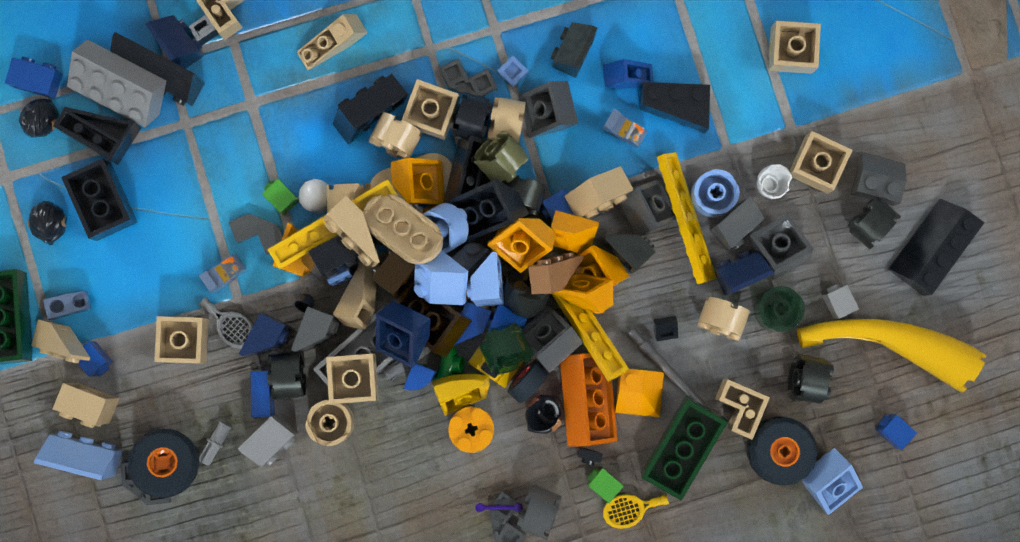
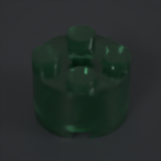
[754,286,805,332]
[480,323,533,375]

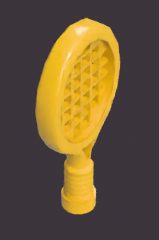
[603,494,669,529]

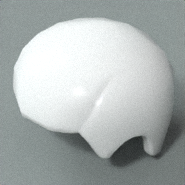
[757,164,792,199]
[298,179,329,214]

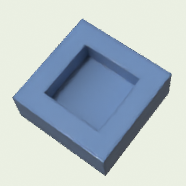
[497,56,528,88]

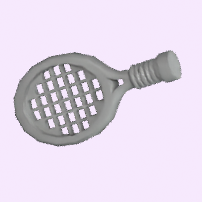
[199,297,253,349]

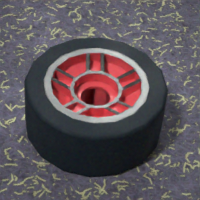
[507,360,549,403]

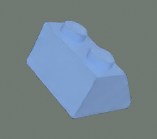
[414,250,468,305]
[467,252,504,307]
[802,448,863,515]

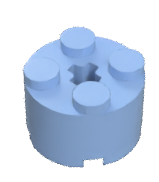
[690,169,740,217]
[423,203,469,253]

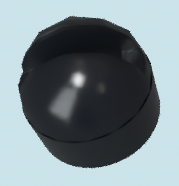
[295,293,315,313]

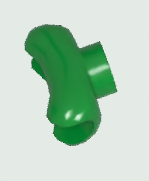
[436,346,465,380]

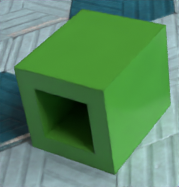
[262,179,299,216]
[587,467,624,503]

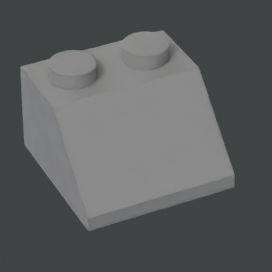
[238,415,298,467]

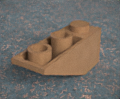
[528,252,583,294]

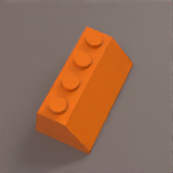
[560,353,618,447]

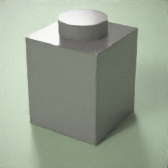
[822,283,859,320]

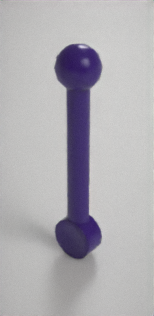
[475,503,523,512]

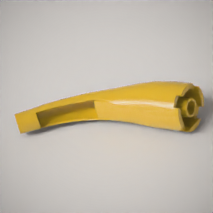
[797,319,987,393]

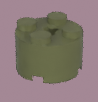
[474,131,529,182]

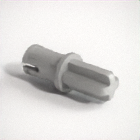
[199,420,232,465]

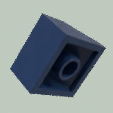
[145,15,203,69]
[715,250,774,295]
[375,300,431,368]
[239,313,292,357]

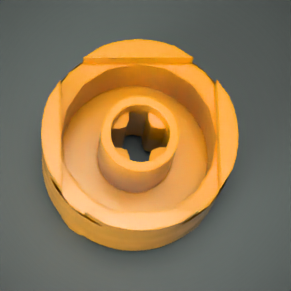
[448,406,494,453]

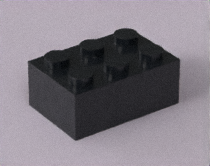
[61,158,138,241]

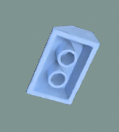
[34,431,122,480]

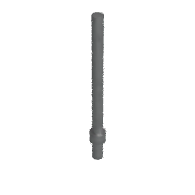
[628,327,710,409]

